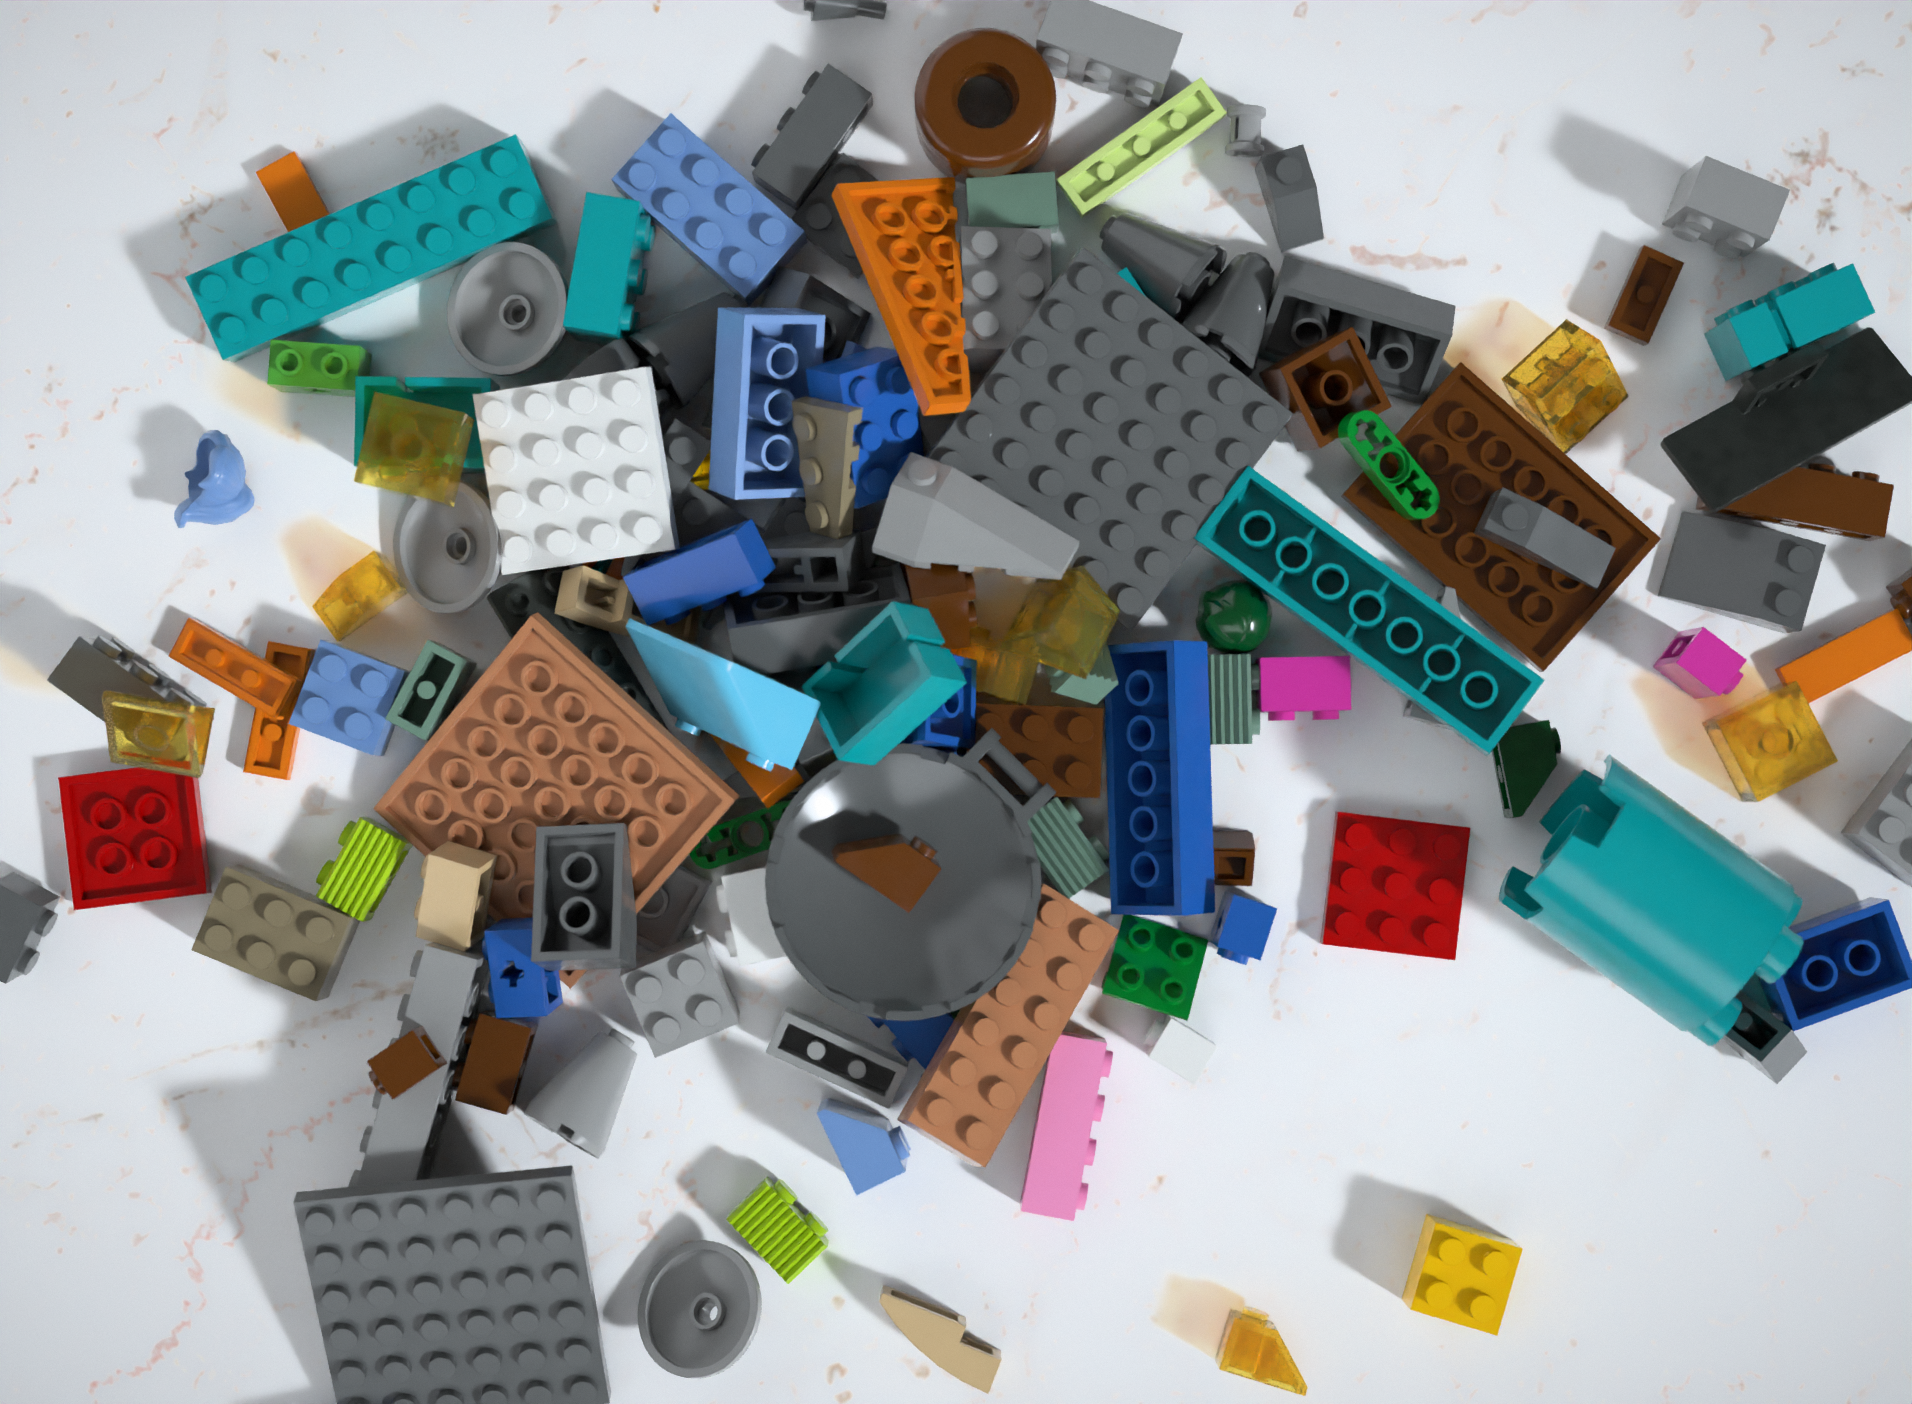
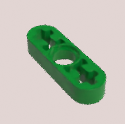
[1338,411,1440,520]
[690,798,793,869]

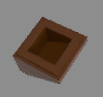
[1213,831,1255,886]

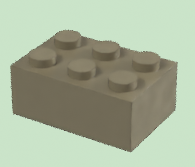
[191,865,360,1001]

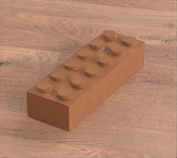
[897,883,1119,1168]

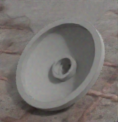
[447,242,569,376]
[393,479,501,613]
[637,1240,762,1379]

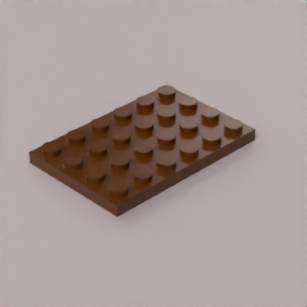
[1341,362,1661,672]

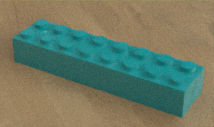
[185,134,558,362]
[1194,466,1545,757]

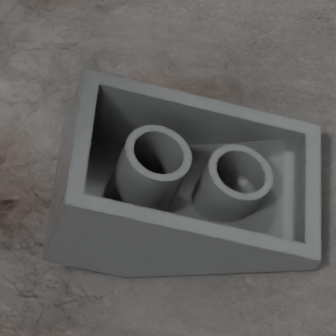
[1658,511,1826,634]
[531,823,637,971]

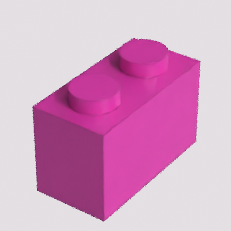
[1652,627,1747,699]
[1255,656,1351,721]

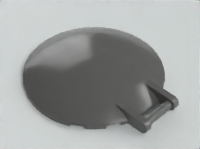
[765,728,1056,1021]

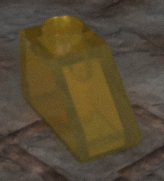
[312,551,408,642]
[1215,1306,1308,1396]

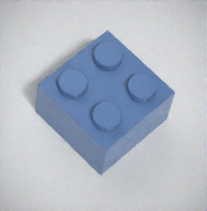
[288,640,411,756]

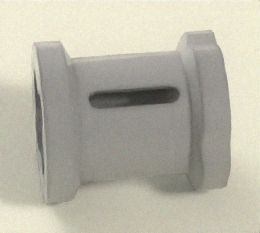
[1225,104,1266,158]

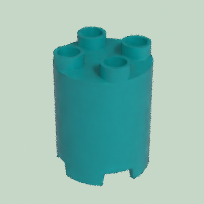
[1499,754,1803,1046]

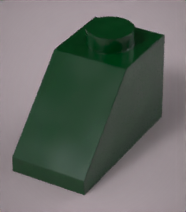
[1492,720,1561,818]

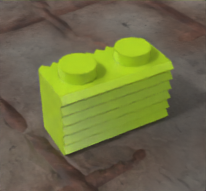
[316,817,413,922]
[726,1176,829,1284]

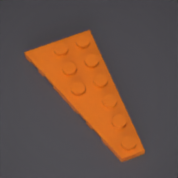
[831,177,971,416]

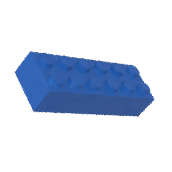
[1105,640,1215,916]

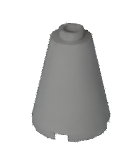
[523,1028,638,1159]

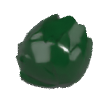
[1195,580,1272,654]

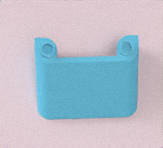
[625,618,820,771]

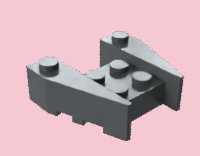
[621,418,810,631]

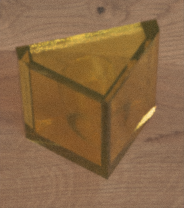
[1001,566,1120,680]
[102,690,215,778]

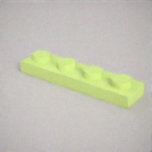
[1056,77,1227,218]

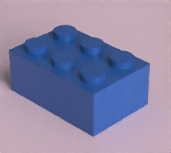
[805,346,924,509]
[1758,897,1912,1032]

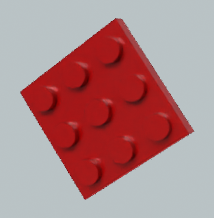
[58,760,212,910]
[1320,811,1471,960]

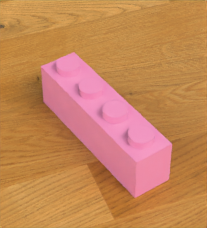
[1020,1031,1113,1221]

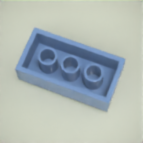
[611,113,808,307]
[709,307,826,500]

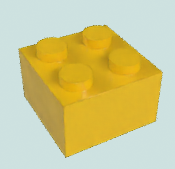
[1402,1214,1523,1336]

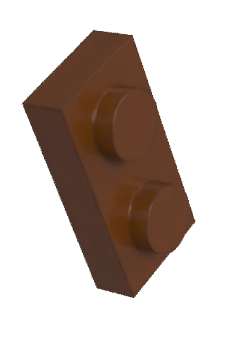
[1604,245,1684,346]

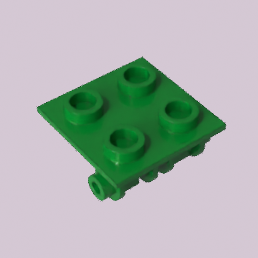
[1101,915,1209,1021]

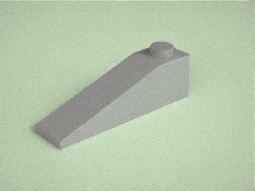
[872,452,1079,580]

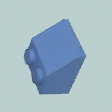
[817,1098,911,1196]

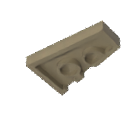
[792,396,863,539]

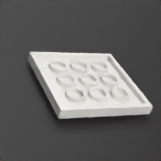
[473,367,680,575]

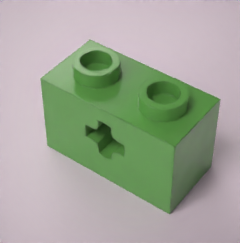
[267,340,372,397]

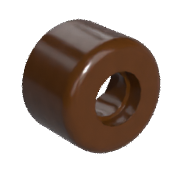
[914,28,1057,184]

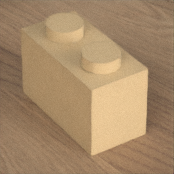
[414,841,497,952]

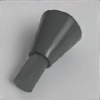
[803,0,887,21]

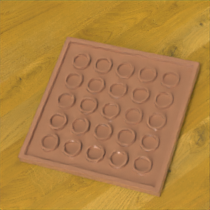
[373,612,740,989]

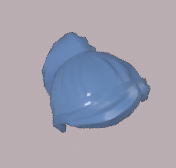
[174,430,255,528]

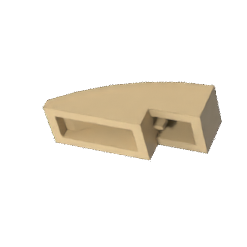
[555,565,701,646]
[879,1284,1002,1394]

